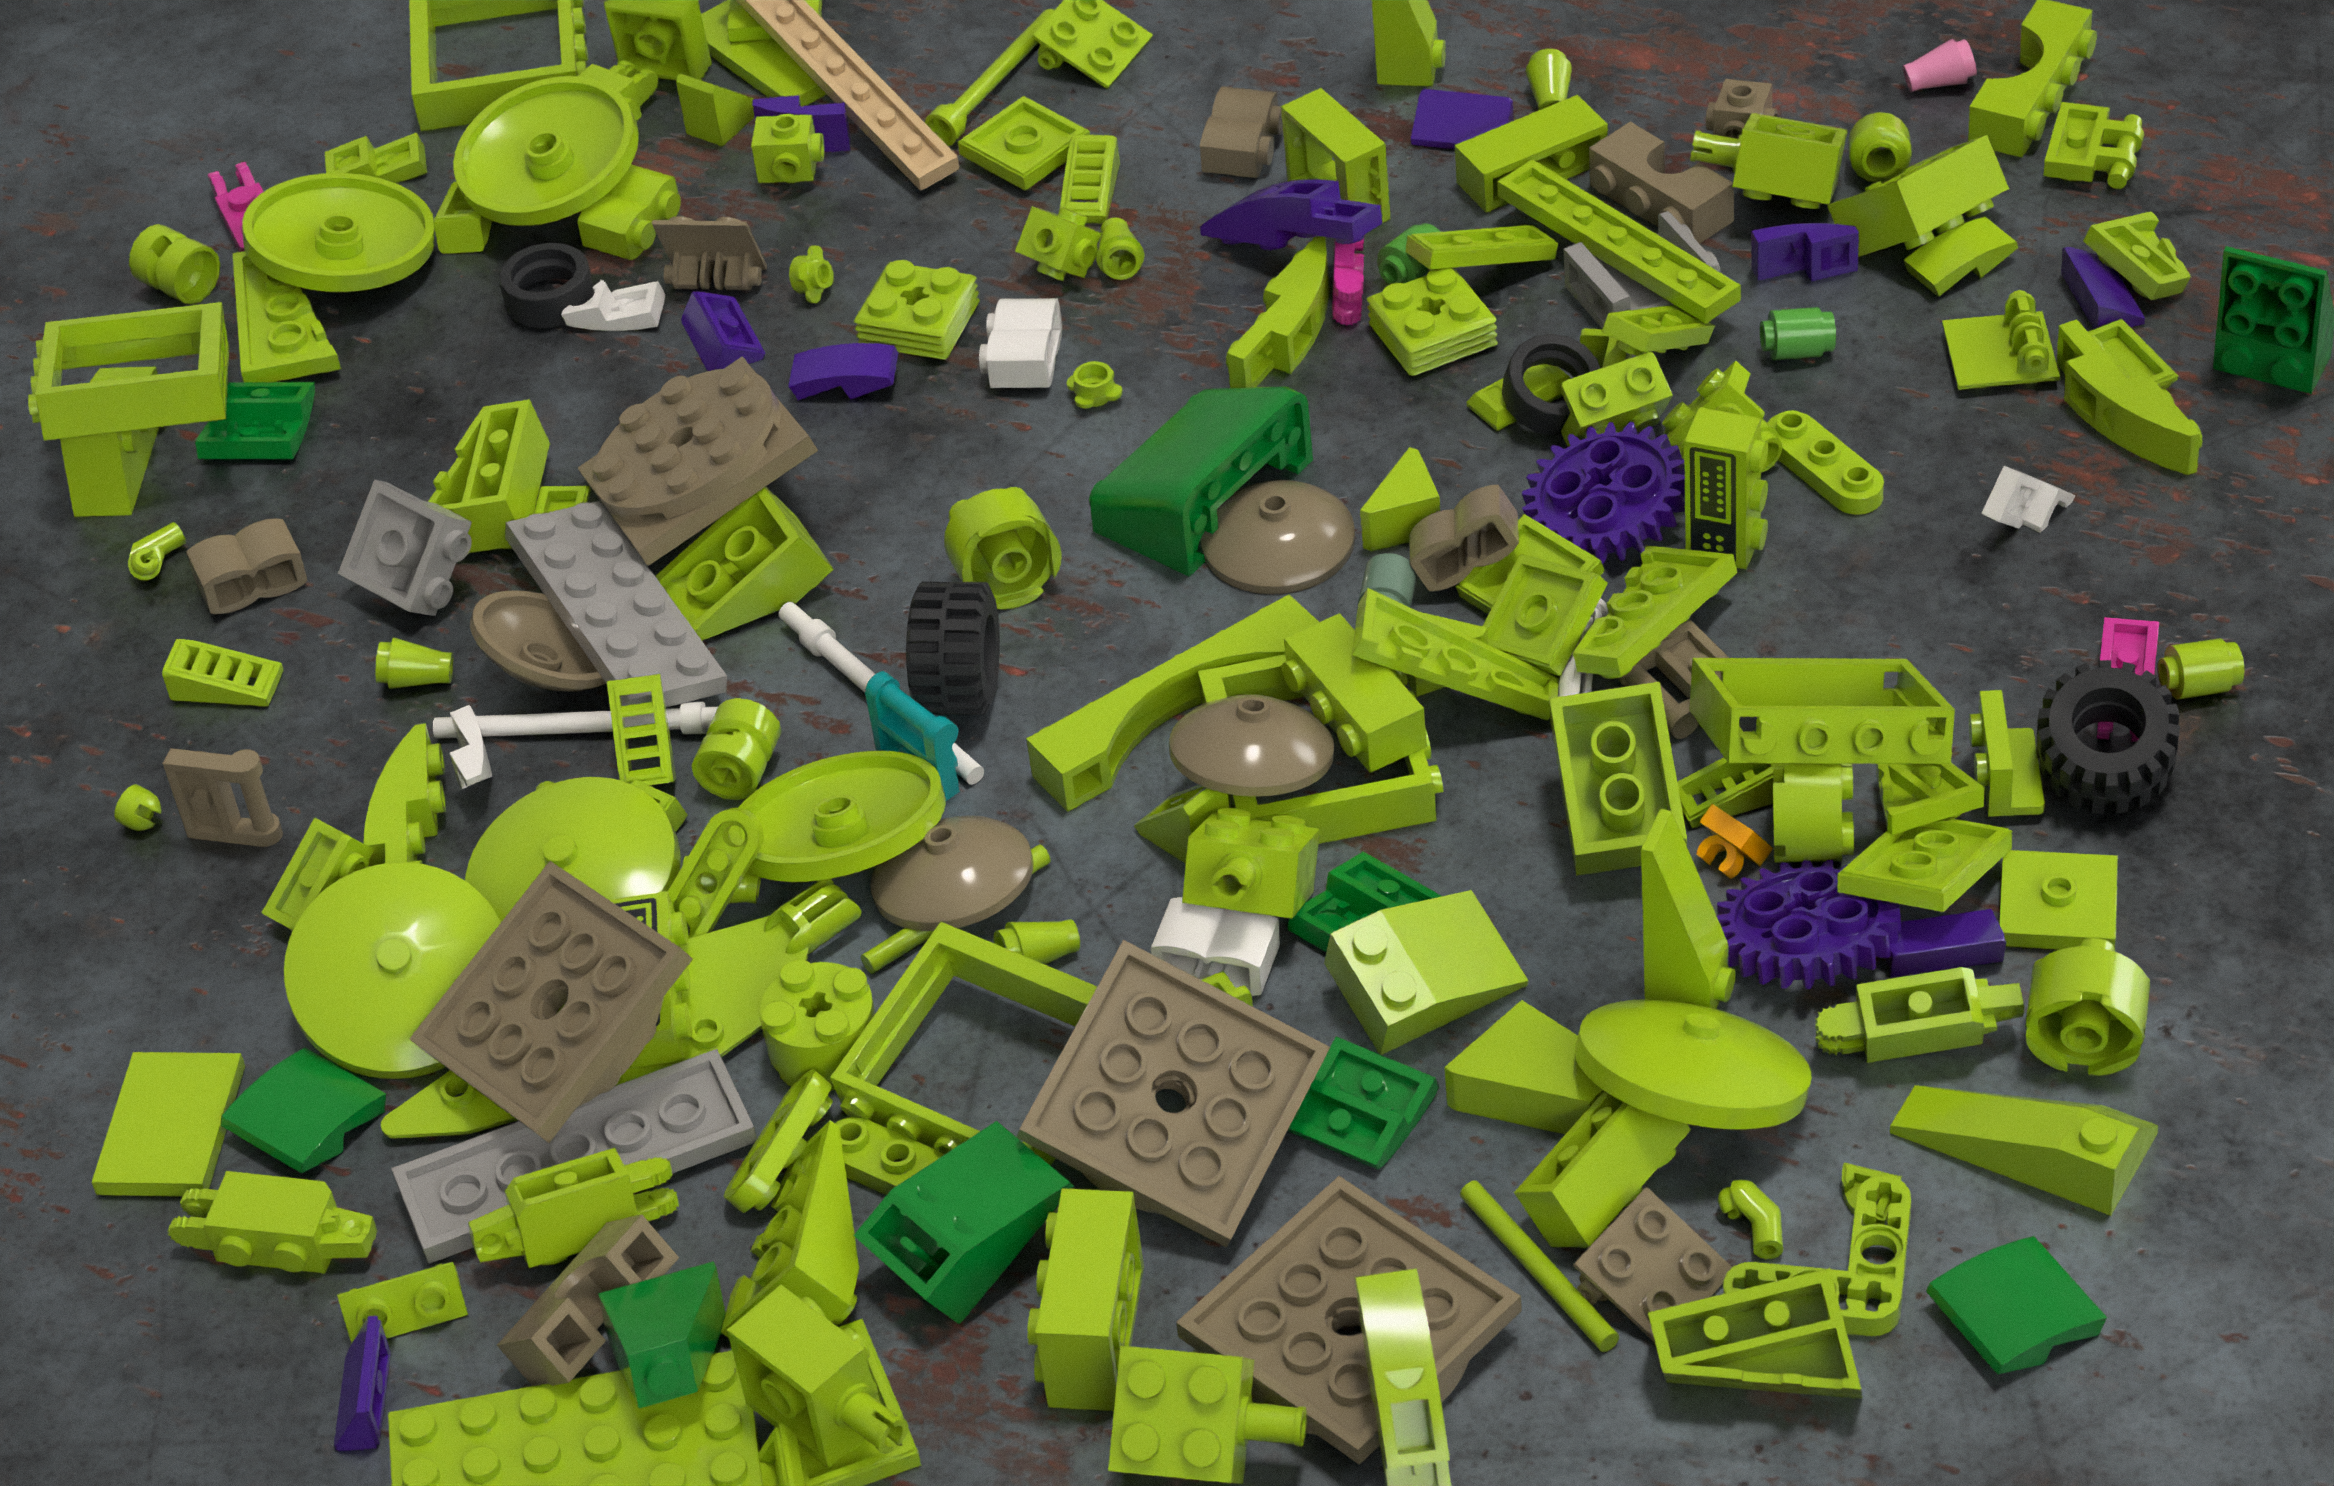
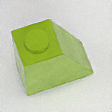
[1444,1000,1604,1134]

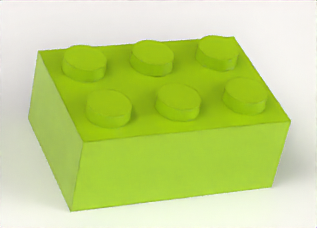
[1549,682,1687,876]
[1027,1188,1144,1411]

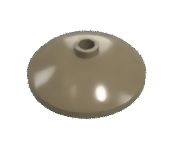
[1201,480,1355,594]
[470,590,606,692]
[1169,695,1334,796]
[870,816,1034,931]

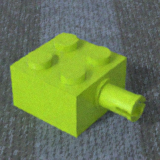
[1690,113,1847,209]
[1182,808,1320,919]
[727,1285,908,1468]
[1108,1345,1307,1484]

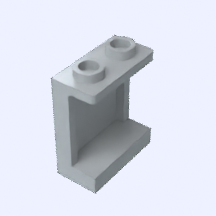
[1564,211,1720,329]

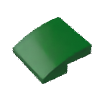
[195,382,315,459]
[1288,851,1442,952]
[1287,1036,1440,1170]
[221,1048,386,1173]
[1926,1236,2107,1374]

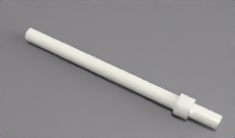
[779,602,984,785]
[433,702,718,738]

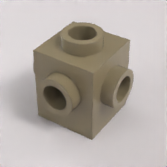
[1706,79,1778,139]

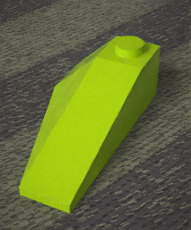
[1372,0,1446,86]
[1641,809,1736,1009]
[1890,1085,2158,1216]
[721,1120,859,1338]

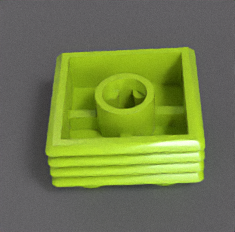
[604,0,712,80]
[854,260,980,360]
[1367,268,1498,376]

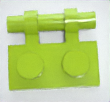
[2044,102,2144,189]

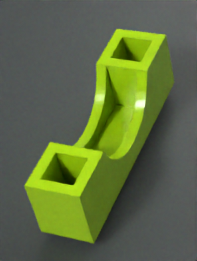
[1968,0,2097,158]

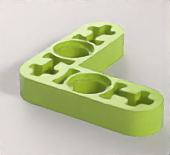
[1723,1175,1911,1336]

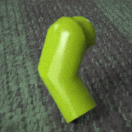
[128,522,186,581]

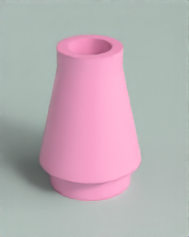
[1902,39,1977,92]

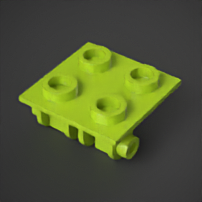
[1032,0,1153,89]
[1942,290,2060,390]

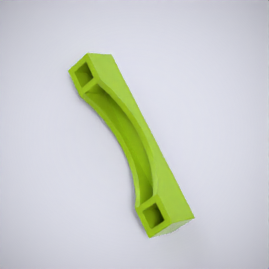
[1026,594,1319,812]

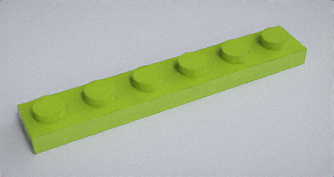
[1497,159,1741,324]

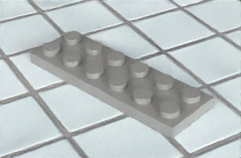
[506,501,727,717]
[391,1049,757,1264]

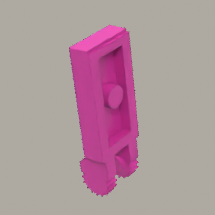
[208,162,263,252]
[1332,238,1364,326]
[2097,617,2159,742]

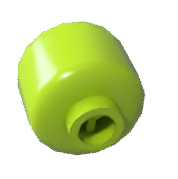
[1848,112,1912,183]

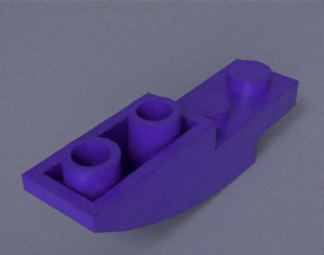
[1200,179,1382,250]

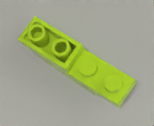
[1226,236,1330,388]
[2056,319,2203,475]
[363,723,446,867]
[1354,1268,1451,1486]

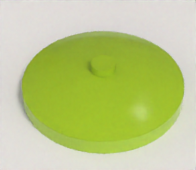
[453,76,639,226]
[242,173,435,292]
[729,751,946,882]
[465,777,681,922]
[284,862,501,1079]
[1575,999,1812,1129]

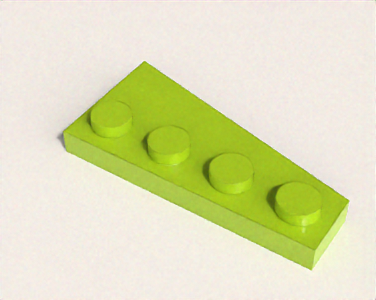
[232,251,341,382]
[1573,545,1737,679]
[1352,588,1559,721]

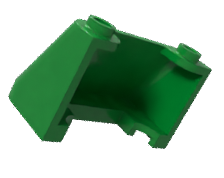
[1089,386,1313,577]

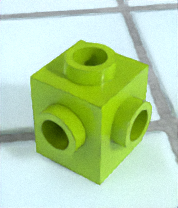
[751,114,824,183]
[1015,206,1102,281]

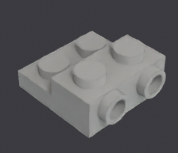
[338,480,472,616]

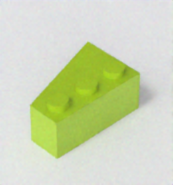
[1827,135,2009,257]
[60,367,159,517]
[428,399,550,553]
[1648,1268,1863,1399]

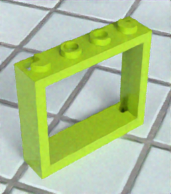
[409,0,588,131]
[28,302,229,441]
[1198,654,1444,844]
[1689,658,1955,764]
[830,922,1098,1166]

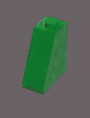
[598,1261,726,1409]

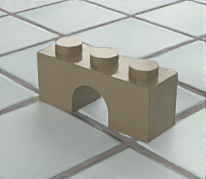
[1589,122,1734,244]
[497,1215,679,1386]

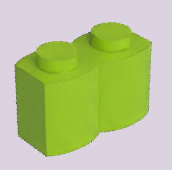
[577,164,681,260]

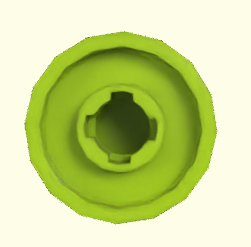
[129,224,220,304]
[691,698,781,800]

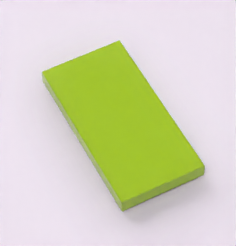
[701,0,827,106]

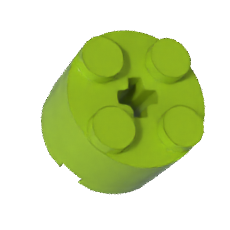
[944,487,1062,609]
[1773,763,1854,863]
[2025,938,2150,1076]
[759,959,875,1091]

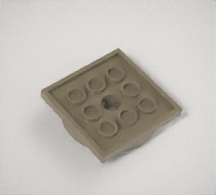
[578,356,818,566]
[409,861,693,1143]
[1016,940,1330,1248]
[1176,1176,1522,1465]

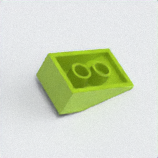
[655,486,834,641]
[1324,890,1529,1055]

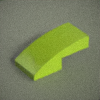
[324,132,427,183]
[1904,217,2019,297]

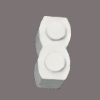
[979,298,1062,388]
[1151,897,1280,996]

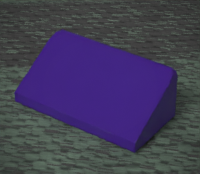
[1411,89,1514,149]
[2061,247,2145,329]
[681,291,766,371]
[1886,909,2006,978]
[334,1316,391,1451]

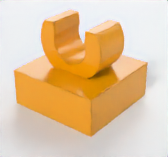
[1697,804,1773,879]

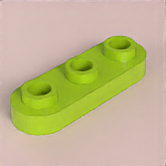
[1767,410,1884,515]
[668,808,764,938]
[724,1069,833,1213]
[835,1117,945,1195]

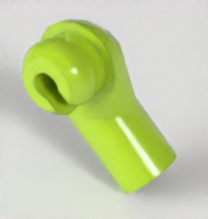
[1718,1180,1783,1259]

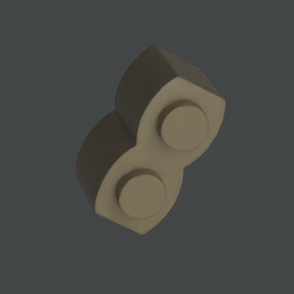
[1200,86,1283,178]
[1410,485,1519,591]
[186,519,308,614]

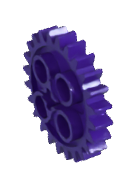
[1522,422,1685,564]
[1716,860,1902,989]

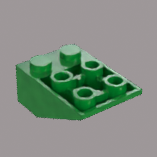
[2213,246,2334,394]
[853,1121,1074,1325]

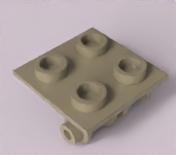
[652,216,767,290]
[1573,1187,1732,1343]

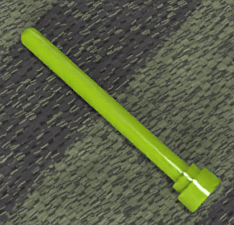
[924,9,1054,146]

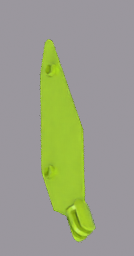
[381,879,862,1139]

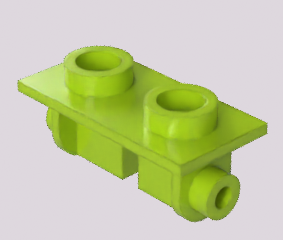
[337,1262,468,1344]

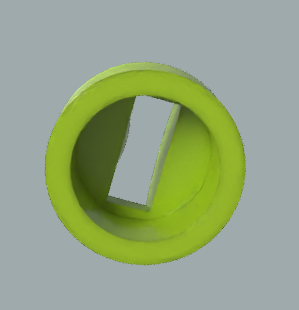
[114,784,162,831]

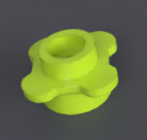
[789,245,834,303]
[1067,361,1123,408]

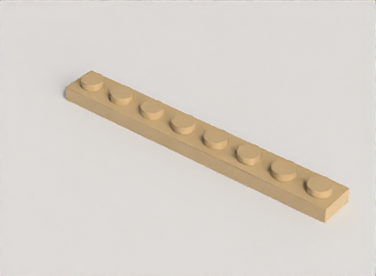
[736,0,959,191]

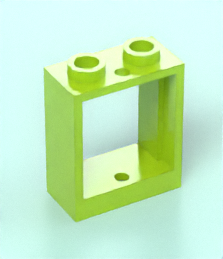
[1281,88,1391,223]

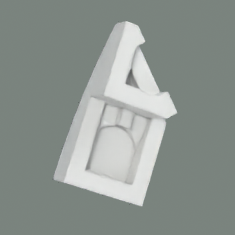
[562,280,666,331]
[1981,466,2075,533]
[450,705,492,789]

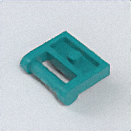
[865,671,960,801]

